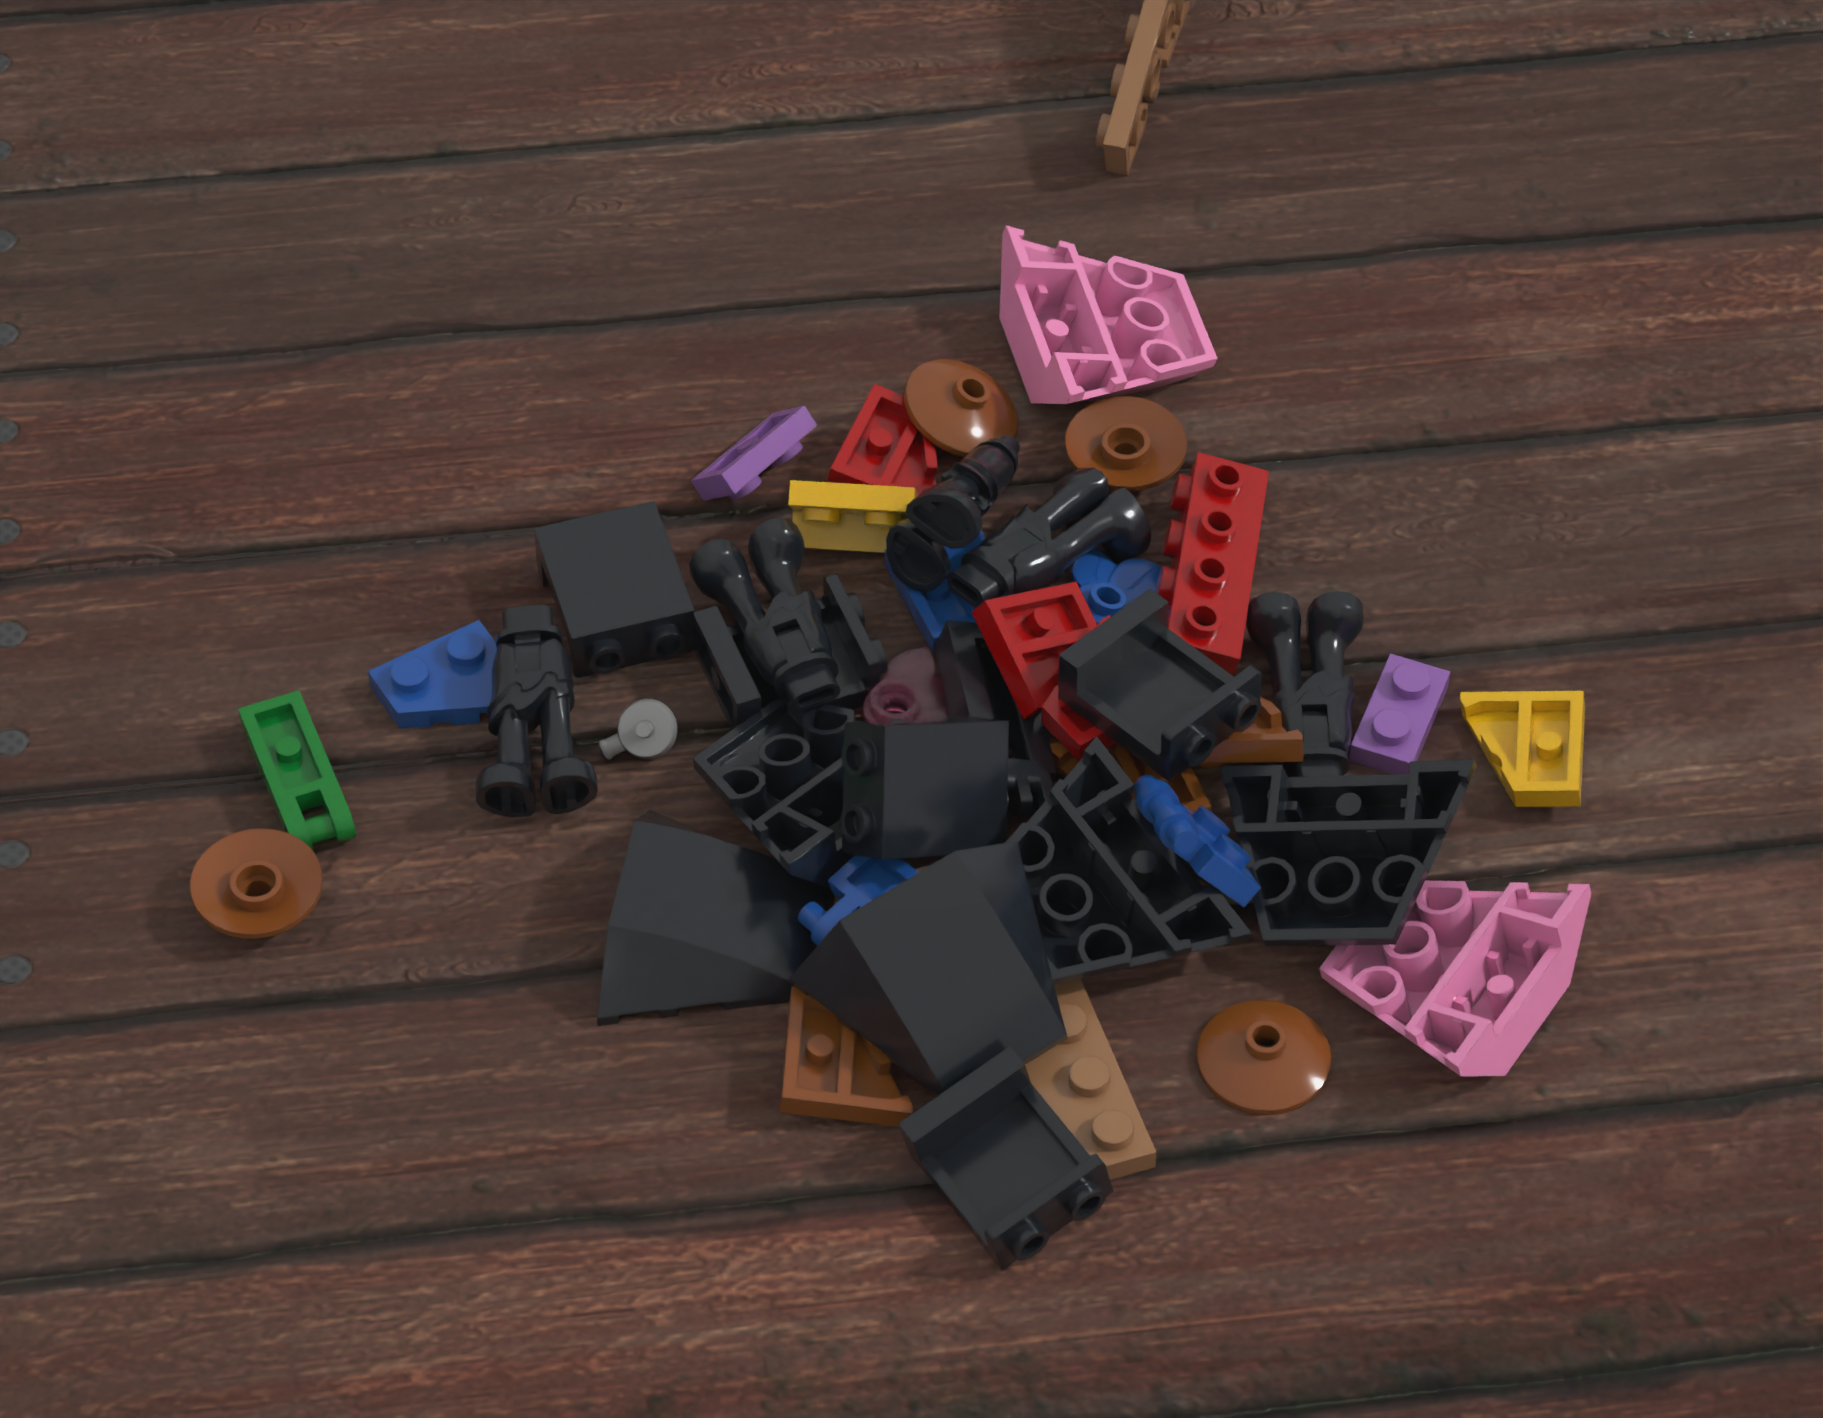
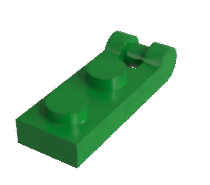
[238,690,356,850]

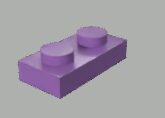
[691,406,817,501]
[1349,653,1451,774]

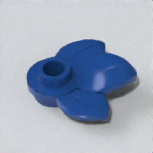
[1070,549,1162,625]

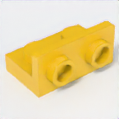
[788,480,918,554]

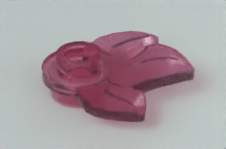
[863,647,950,724]

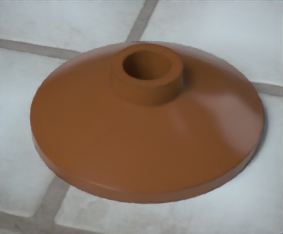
[903,359,1018,457]
[1065,396,1187,492]
[190,828,323,939]
[1197,1000,1331,1115]

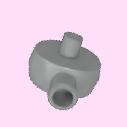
[599,699,677,759]

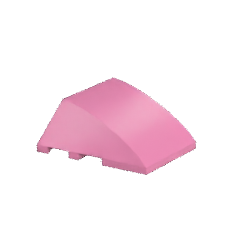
[999,225,1218,404]
[1319,880,1592,1076]

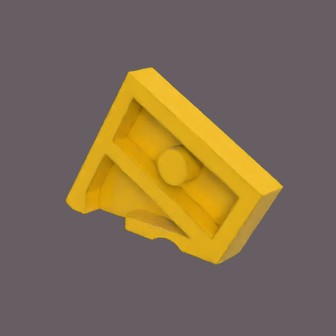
[1460,691,1585,807]

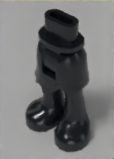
[886,435,1020,591]
[947,468,1151,608]
[689,518,840,712]
[1246,591,1364,777]
[475,605,598,818]

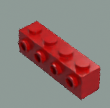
[1155,452,1269,676]

